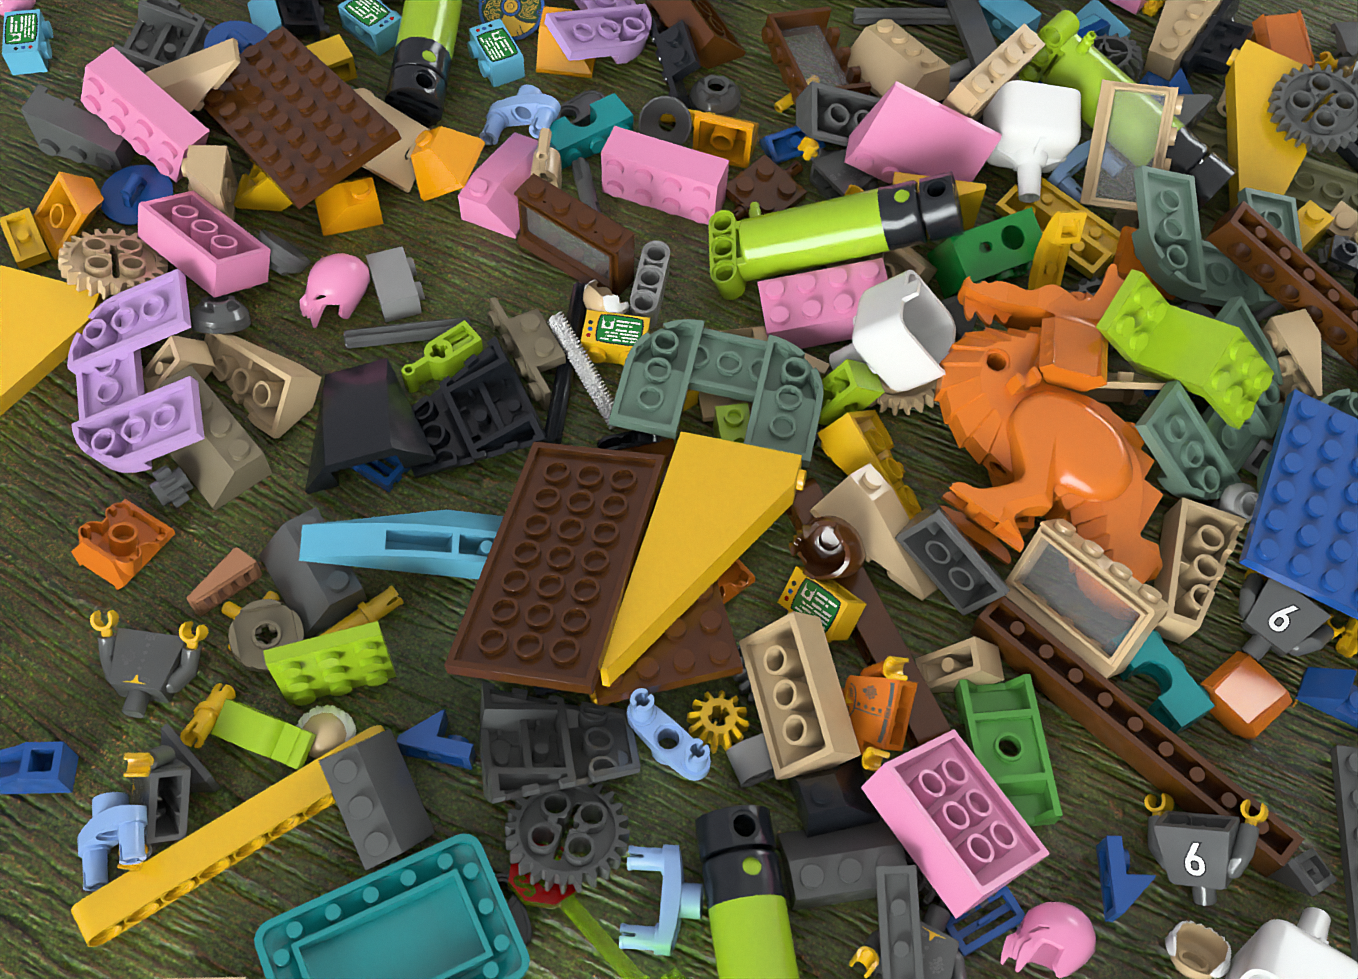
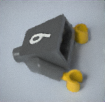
[1238,568,1346,663]
[1144,793,1268,906]

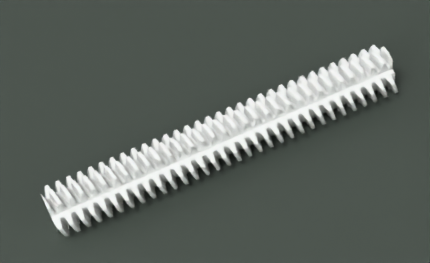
[547,311,616,429]

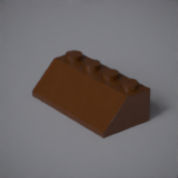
[645,0,747,69]

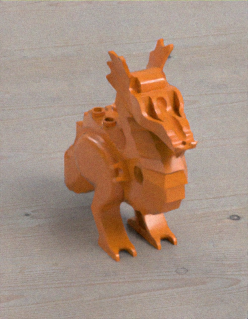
[934,263,1164,621]

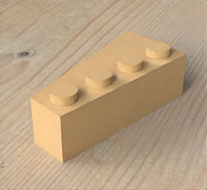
[1143,0,1223,82]
[1154,497,1247,644]

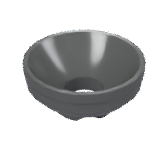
[689,75,741,117]
[639,96,692,146]
[256,229,311,276]
[190,295,251,334]

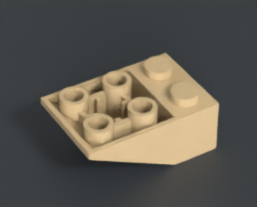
[1262,309,1323,412]

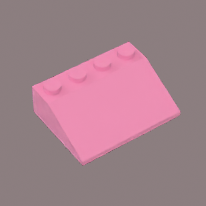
[844,81,1001,185]
[861,729,1050,918]

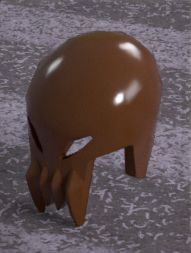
[789,515,866,580]

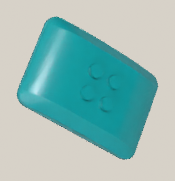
[254,833,530,979]

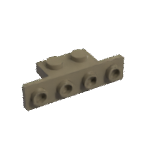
[487,297,566,410]

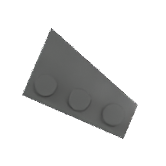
[21,84,136,171]

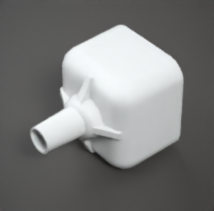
[983,80,1081,203]
[829,269,956,392]
[1225,907,1358,979]

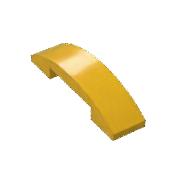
[1027,210,1087,290]

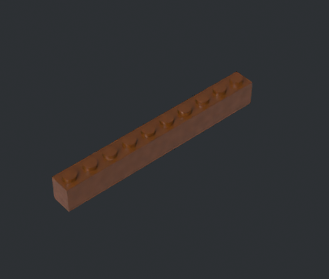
[970,596,1304,877]

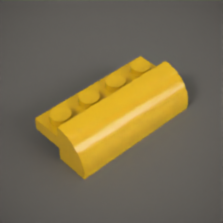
[995,177,1121,279]

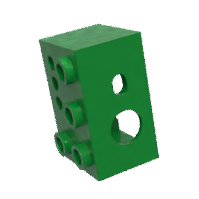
[927,207,1042,299]

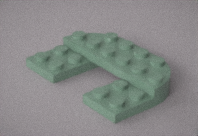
[1132,165,1303,311]
[1135,296,1283,500]
[609,319,823,468]

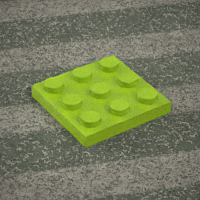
[263,621,396,706]

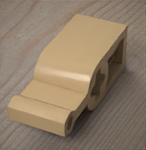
[530,128,562,189]

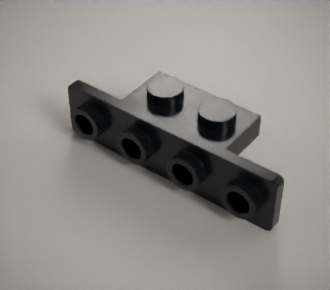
[276,0,330,42]
[1180,0,1253,81]
[649,16,701,109]

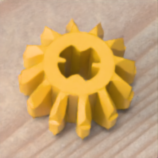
[687,689,749,754]

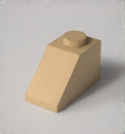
[143,335,215,394]
[915,636,1004,693]

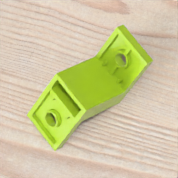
[1096,269,1274,430]

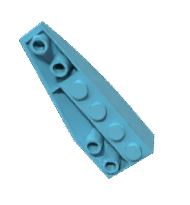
[299,509,504,579]

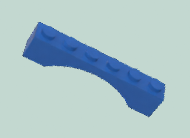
[0,742,79,794]

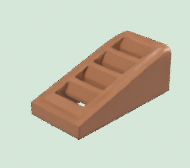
[186,547,263,617]

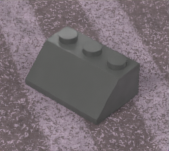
[796,81,881,146]
[895,502,1010,616]
[259,507,368,639]
[318,728,435,871]
[777,818,907,911]

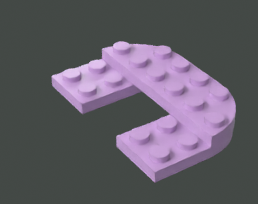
[544,0,652,64]
[67,269,205,473]

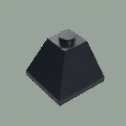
[787,757,880,838]

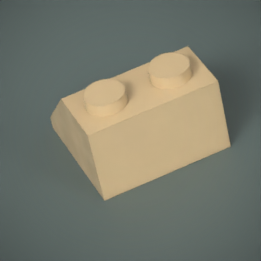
[181,145,238,221]

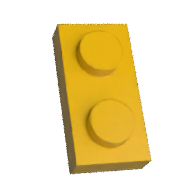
[0,208,51,270]

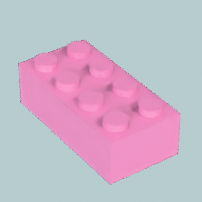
[81,46,210,182]
[601,126,729,225]
[138,191,271,298]
[758,258,888,349]

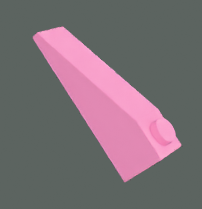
[458,132,538,239]

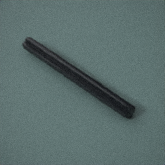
[544,282,587,444]

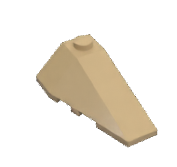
[145,38,240,113]
[204,333,322,438]
[810,463,939,601]

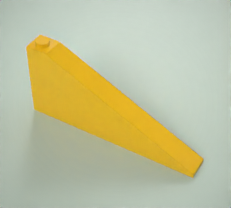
[1225,39,1335,210]
[0,265,103,416]
[600,431,807,687]

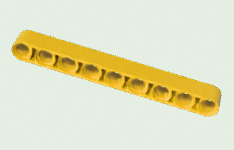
[71,725,385,947]

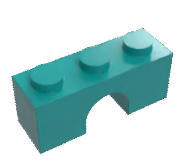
[549,93,634,170]
[1103,627,1215,735]

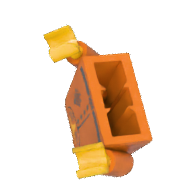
[841,656,918,772]

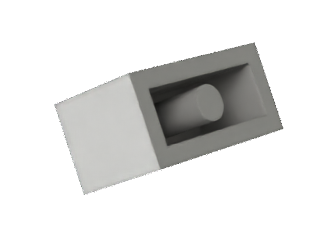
[366,246,425,323]

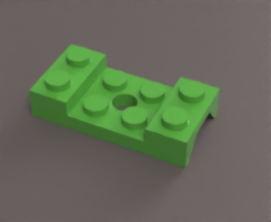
[954,674,1063,826]

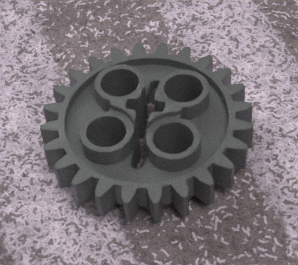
[1267,63,1358,153]
[505,783,630,894]

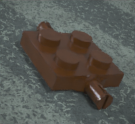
[726,155,807,221]

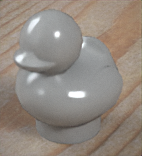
[1210,483,1259,523]

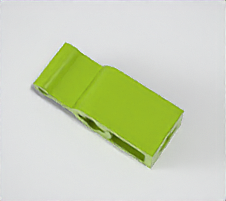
[401,320,483,393]
[211,699,317,770]

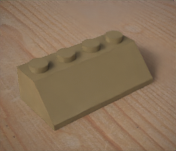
[158,365,272,511]

